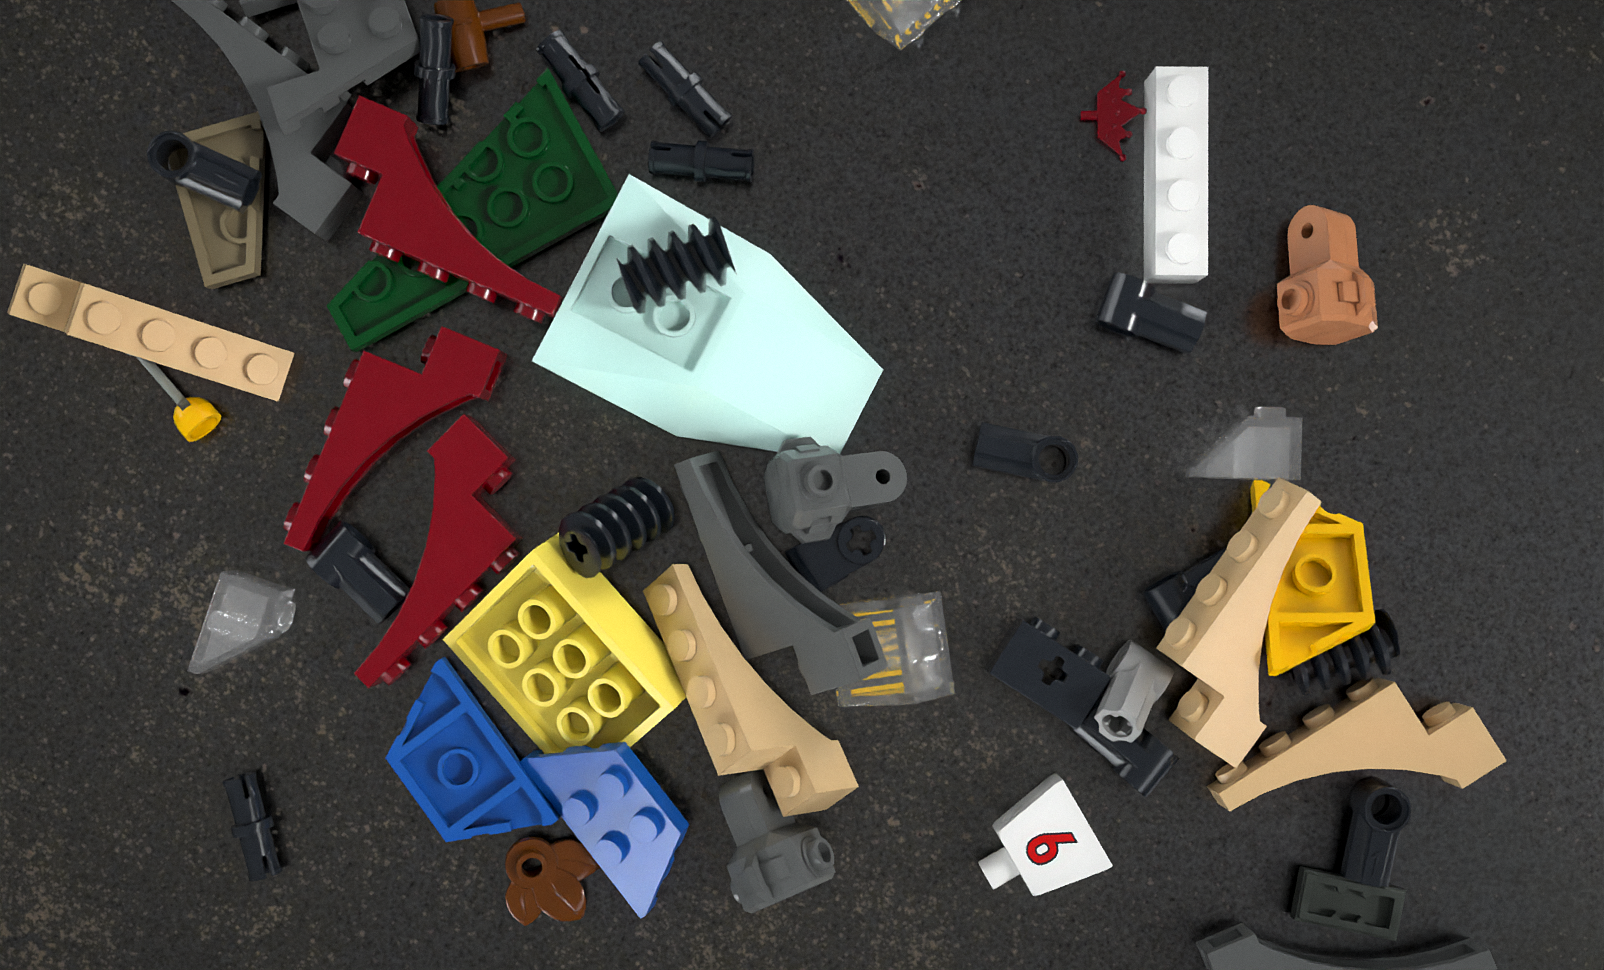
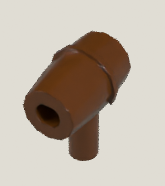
[433,0,525,72]

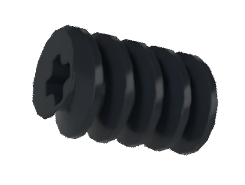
[616,216,737,314]
[558,477,675,578]
[1287,609,1400,695]

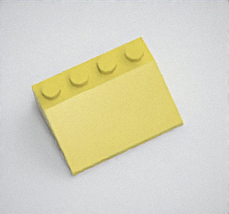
[443,533,686,754]

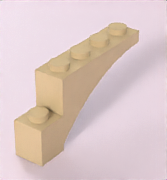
[7,264,295,401]
[1156,477,1322,768]
[643,564,859,817]
[1207,677,1507,811]

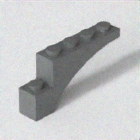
[171,0,364,242]
[674,450,888,695]
[1196,922,1497,970]

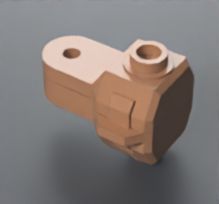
[1277,205,1378,345]

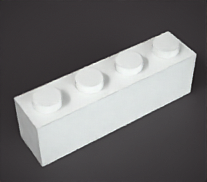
[1144,66,1208,284]

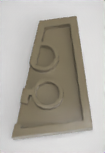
[168,112,267,290]

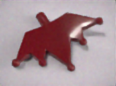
[1081,70,1147,161]

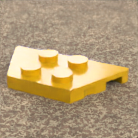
[1250,480,1375,676]

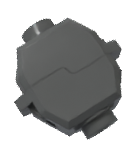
[764,436,907,544]
[719,769,835,913]

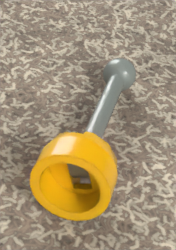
[126,353,221,442]

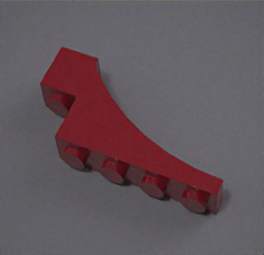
[334,95,564,324]
[283,326,508,552]
[354,414,524,688]

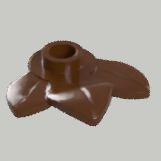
[505,837,600,926]

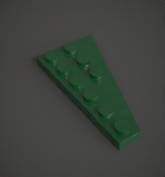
[327,68,618,352]

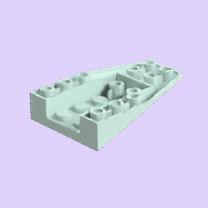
[532,174,883,454]

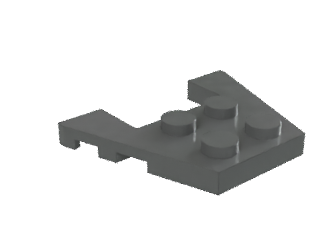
[239,0,420,136]

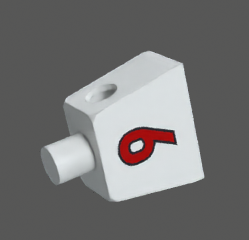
[978,773,1113,896]

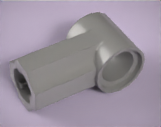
[1094,640,1174,743]

